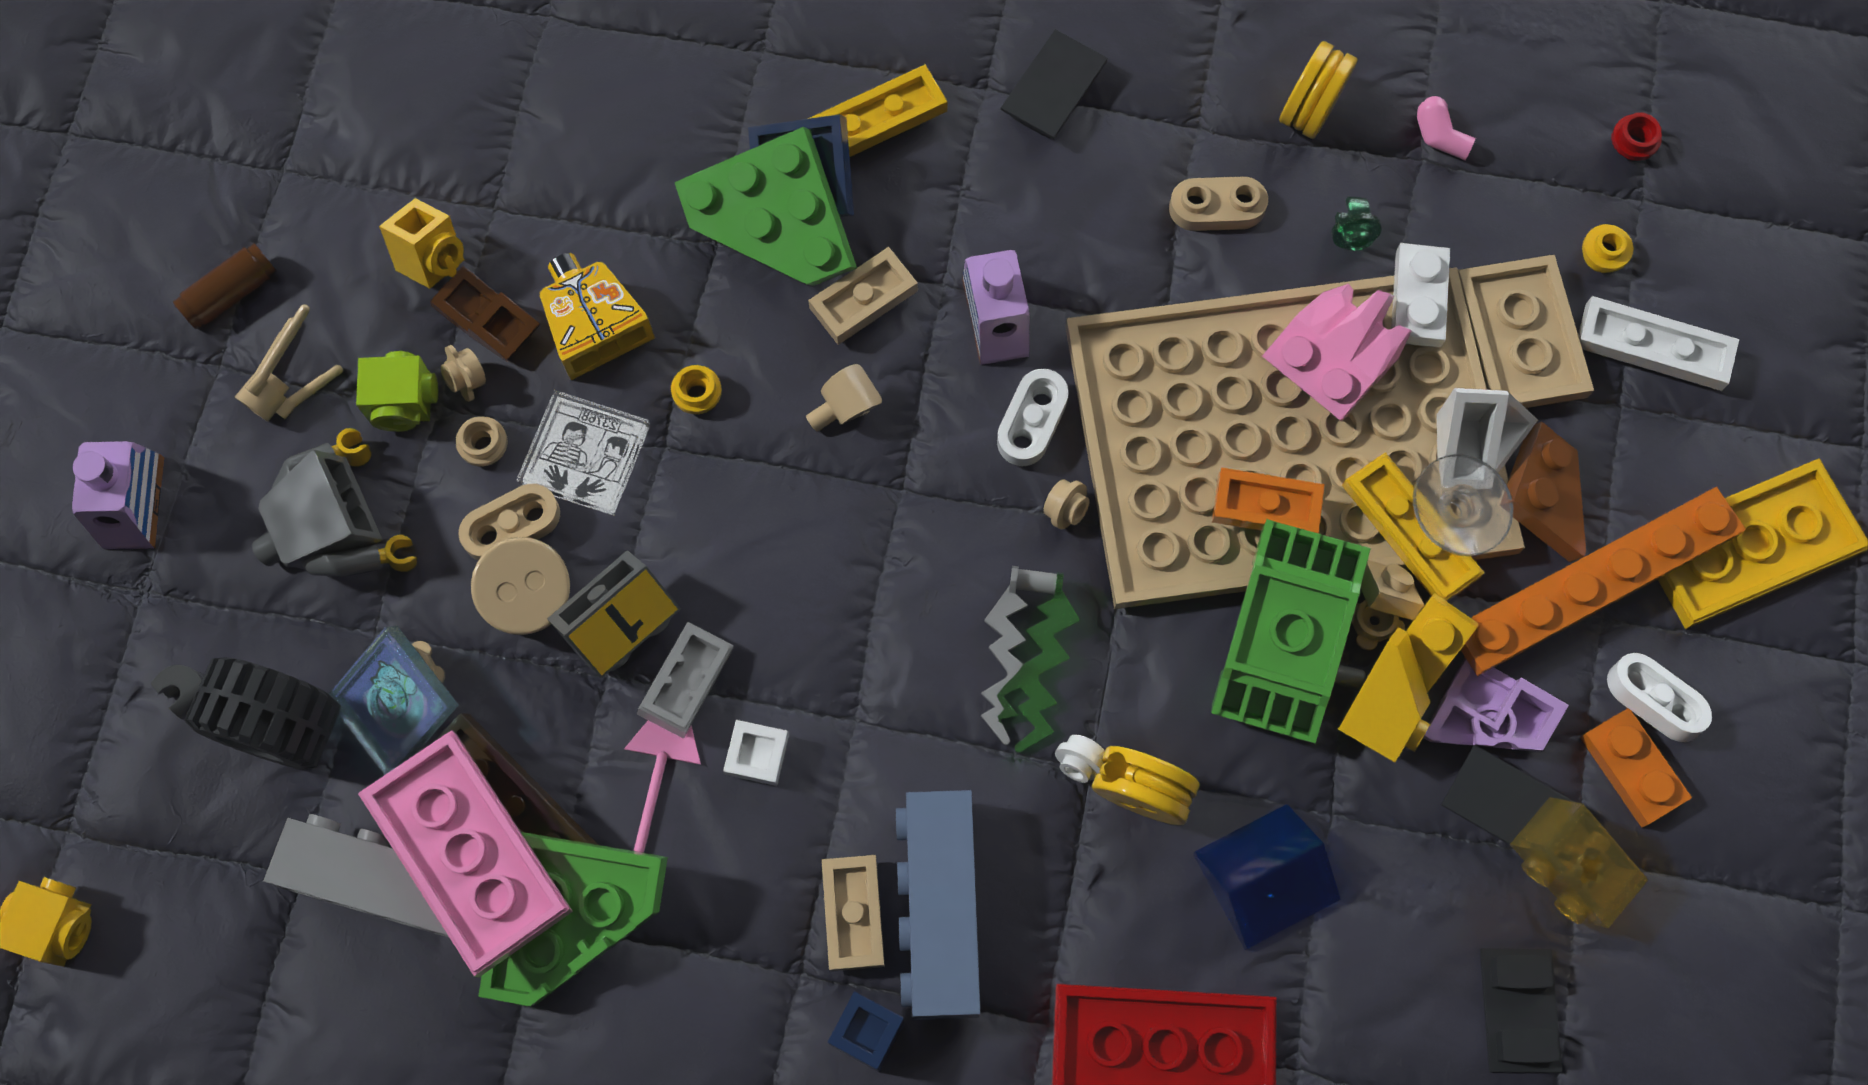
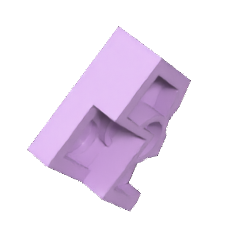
[1423,658,1569,752]

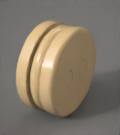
[471,537,570,635]

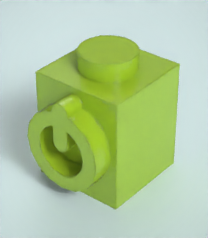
[356,351,438,432]

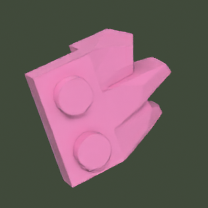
[1262,284,1412,422]

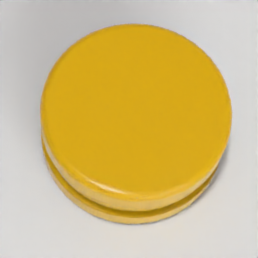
[1279,41,1358,139]
[1092,746,1200,825]

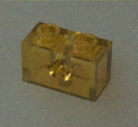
[1510,797,1648,928]

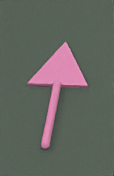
[624,720,701,853]

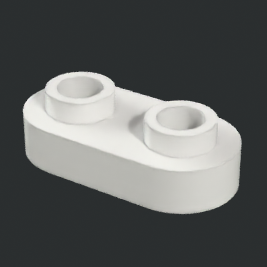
[997,369,1068,466]
[1607,653,1712,742]

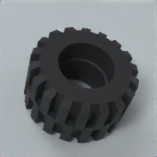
[184,657,342,769]

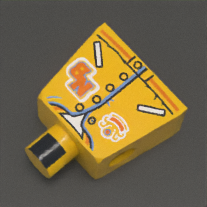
[539,253,655,380]

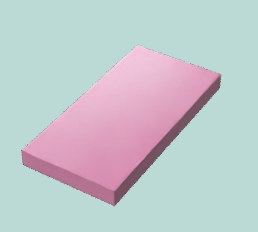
[358,730,573,978]

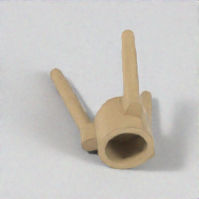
[235,304,343,422]

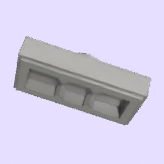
[637,622,734,739]

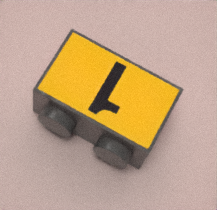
[547,550,681,678]

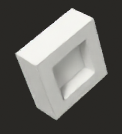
[723,720,789,786]

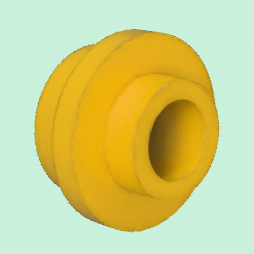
[1582,224,1634,273]
[671,365,722,414]

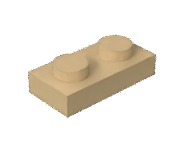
[808,247,918,345]
[822,855,885,972]

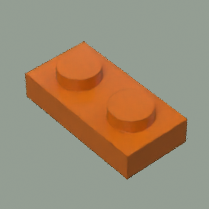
[1212,467,1325,533]
[1579,708,1692,828]

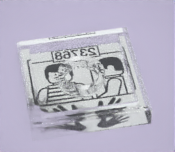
[517,390,650,516]

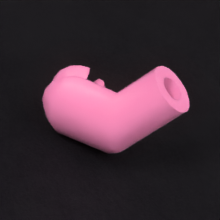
[1417,96,1476,161]

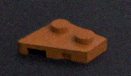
[1499,422,1586,562]

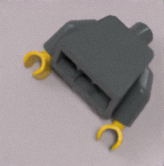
[252,428,417,577]

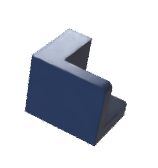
[827,991,905,1073]

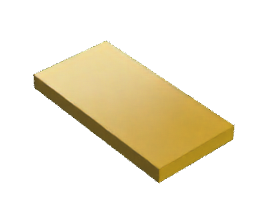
[1658,458,1868,629]

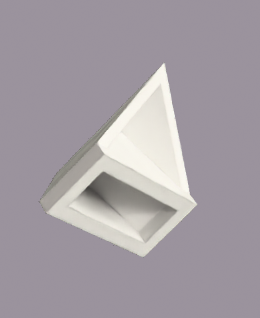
[1437,388,1538,490]

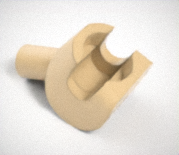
[806,364,882,432]

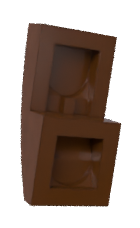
[430,266,540,362]

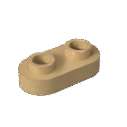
[1169,177,1268,231]
[459,484,560,561]

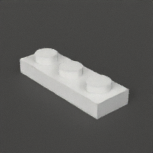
[1578,296,1739,391]

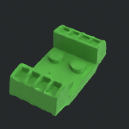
[1211,519,1371,744]

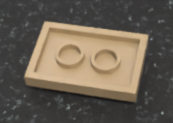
[1458,255,1594,408]

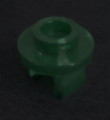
[1331,196,1382,251]

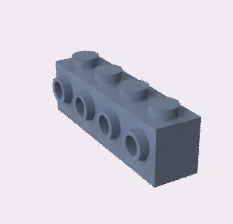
[896,790,980,1020]

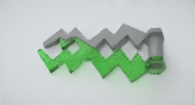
[981,566,1080,753]

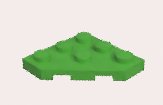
[674,127,857,286]
[478,832,668,1006]

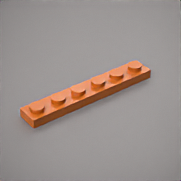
[1461,486,1746,676]

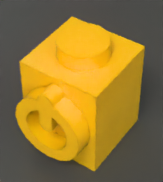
[379,198,464,289]
[0,877,92,967]

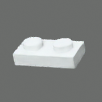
[1391,243,1450,348]

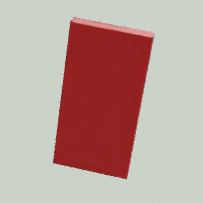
[1052,984,1277,1085]

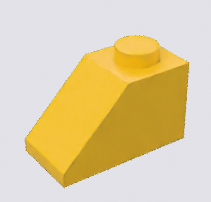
[1338,627,1430,762]

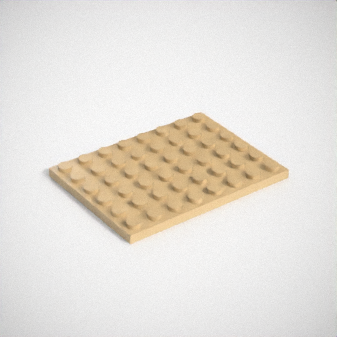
[1065,267,1525,609]

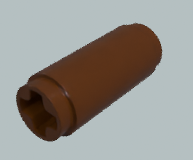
[173,243,277,329]

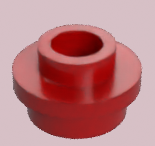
[1611,113,1662,161]

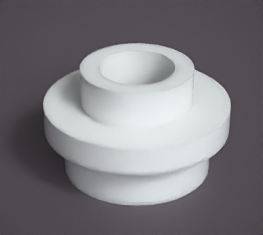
[1055,735,1105,783]

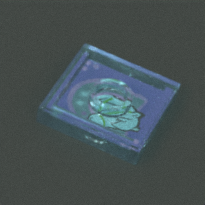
[329,626,459,775]

